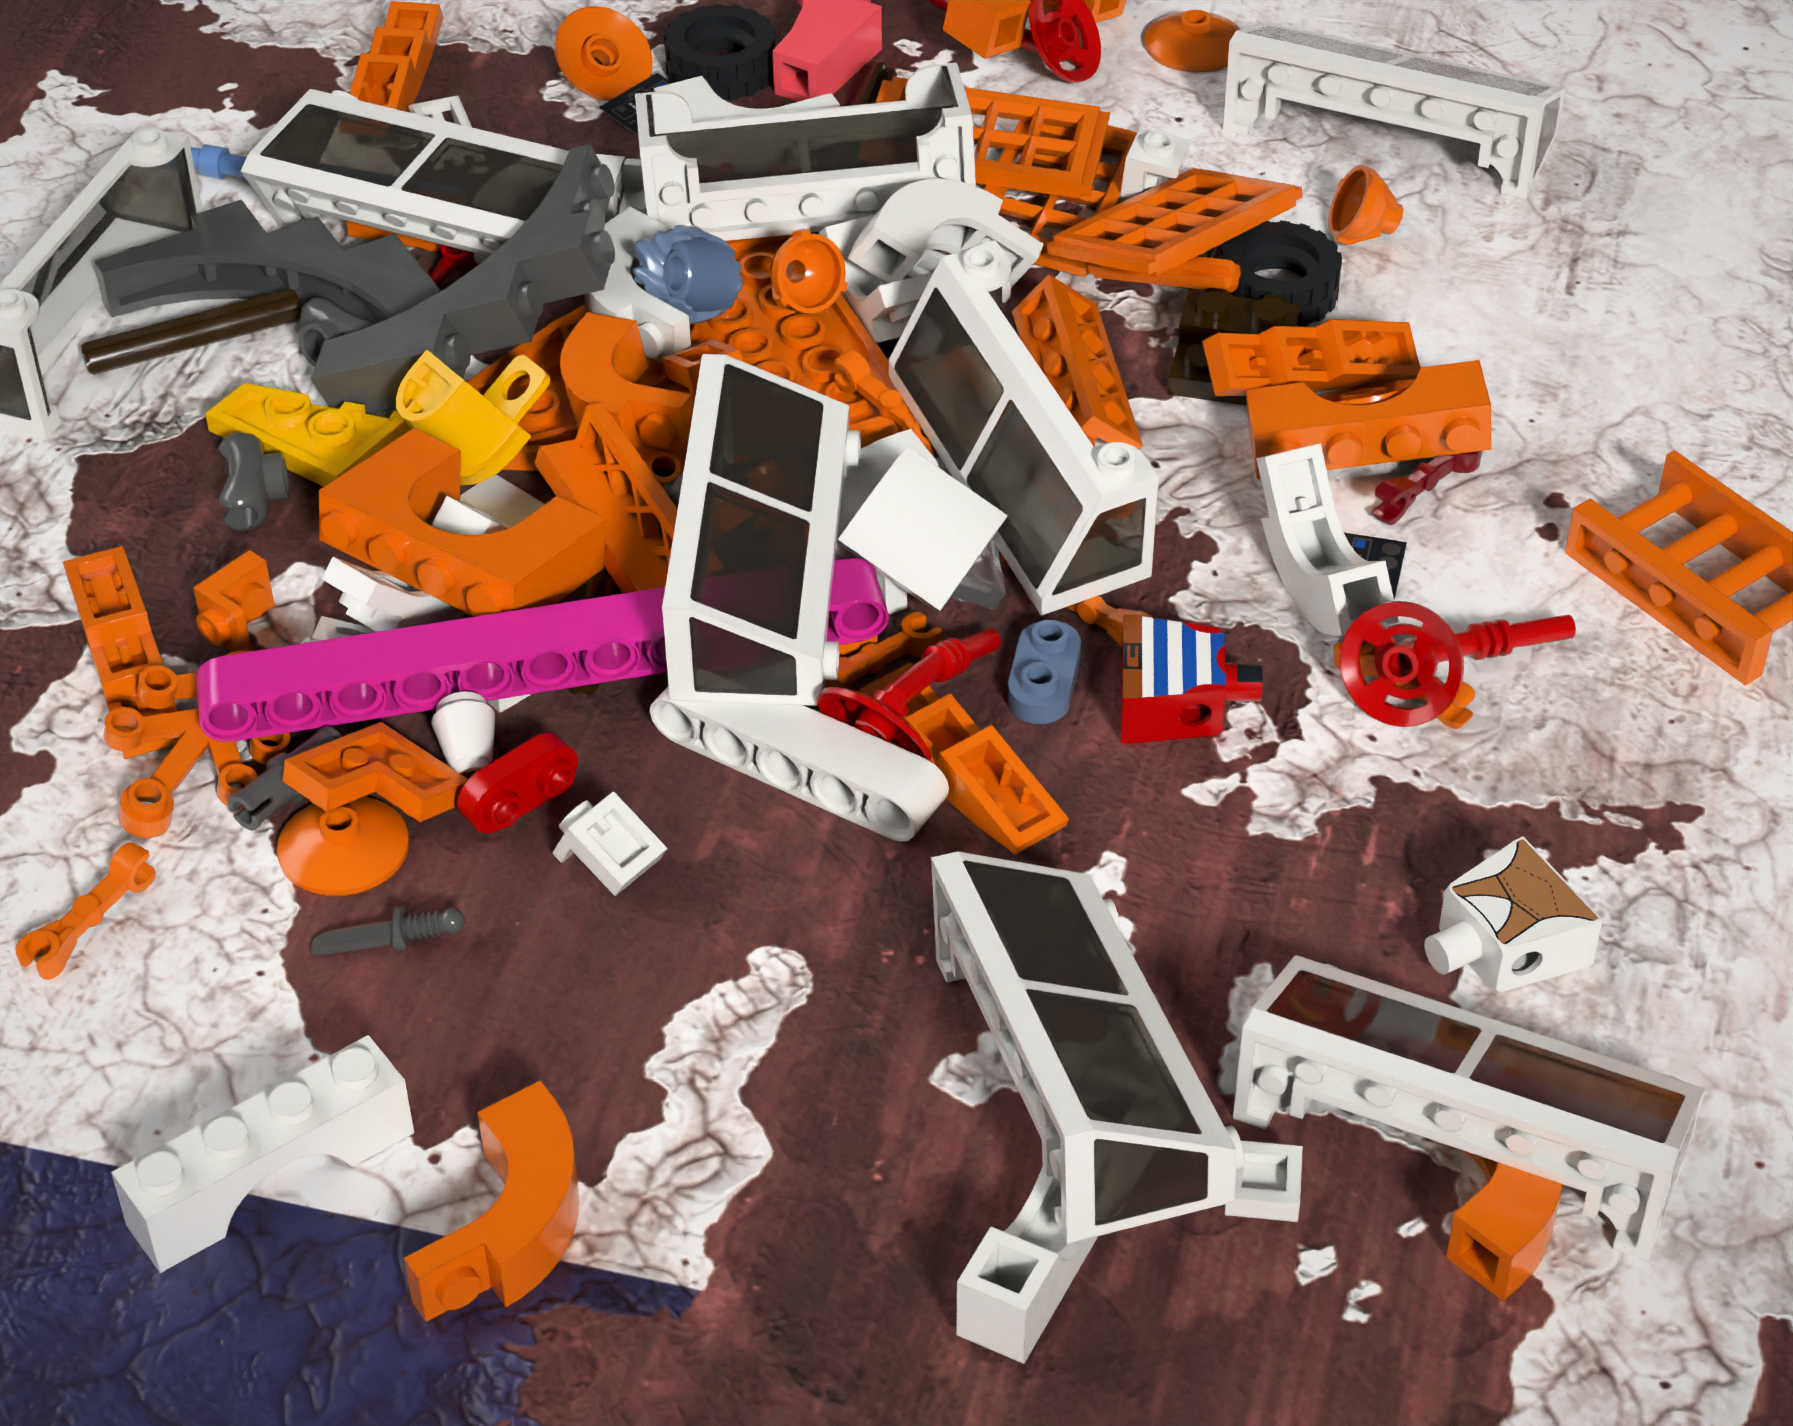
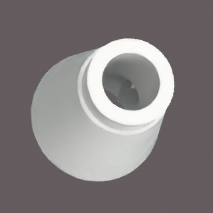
[431,691,495,779]

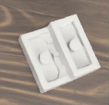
[837,446,1008,614]

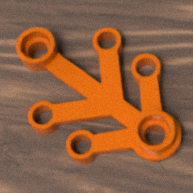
[103,651,290,838]

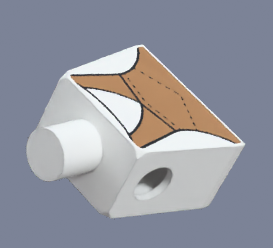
[1424,837,1603,992]

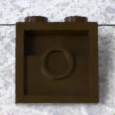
[1167,288,1300,406]

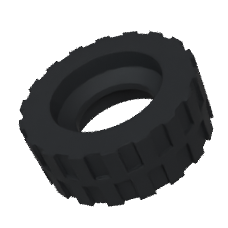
[664,4,776,101]
[1219,220,1342,327]

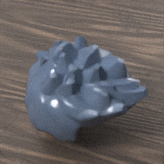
[632,225,743,324]

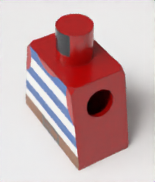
[1121,615,1263,744]

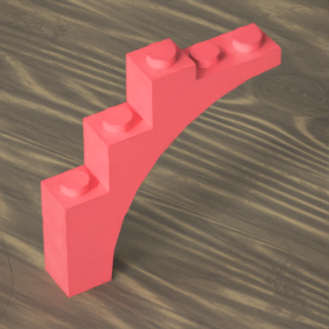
[773,0,882,102]

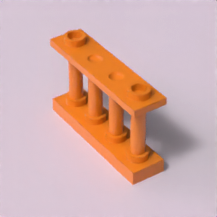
[1565,450,1793,686]

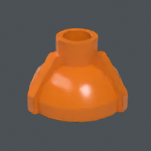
[1328,165,1403,245]
[769,229,848,313]

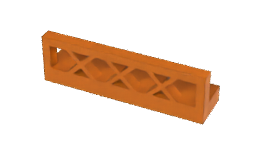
[1012,274,1143,449]
[534,402,721,593]

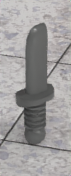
[311,906,465,956]

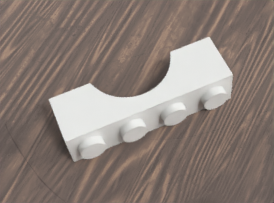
[111,1035,414,1273]
[956,1069,1153,1364]

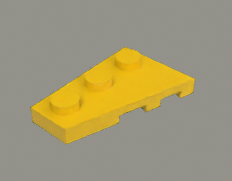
[205,383,411,487]

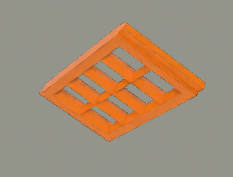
[858,77,1110,199]
[984,120,1138,277]
[1047,168,1303,277]

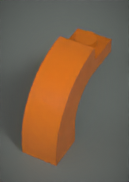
[560,312,694,454]
[1419,1050,1563,1301]
[404,1080,580,1322]

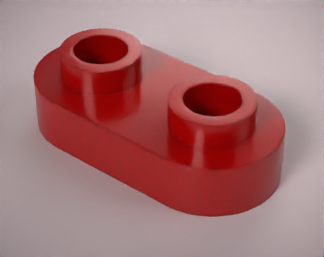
[457,733,578,833]

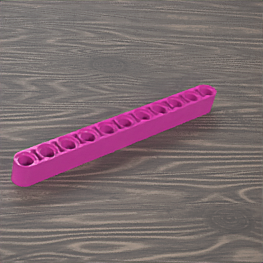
[196,558,889,742]

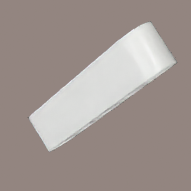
[649,661,949,842]

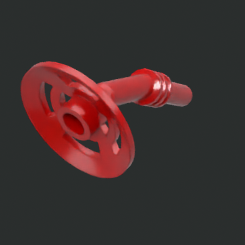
[926,0,1101,83]
[1340,601,1576,727]
[817,628,1001,761]

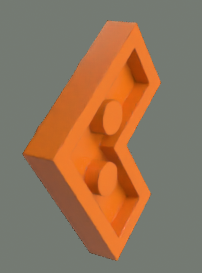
[282,722,468,822]

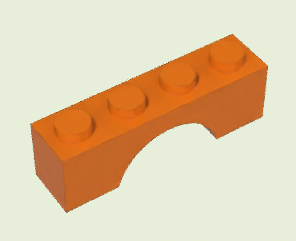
[943,0,1126,59]
[1246,360,1491,479]

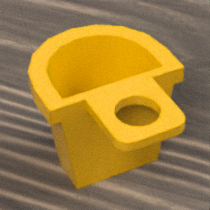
[396,349,550,486]

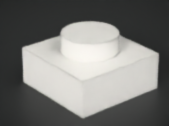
[1225,1140,1303,1222]

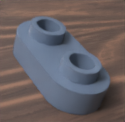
[1008,620,1081,724]

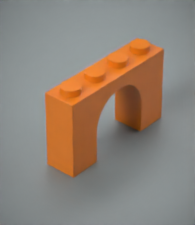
[319,428,606,617]

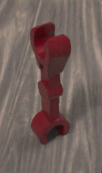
[1371,451,1482,525]

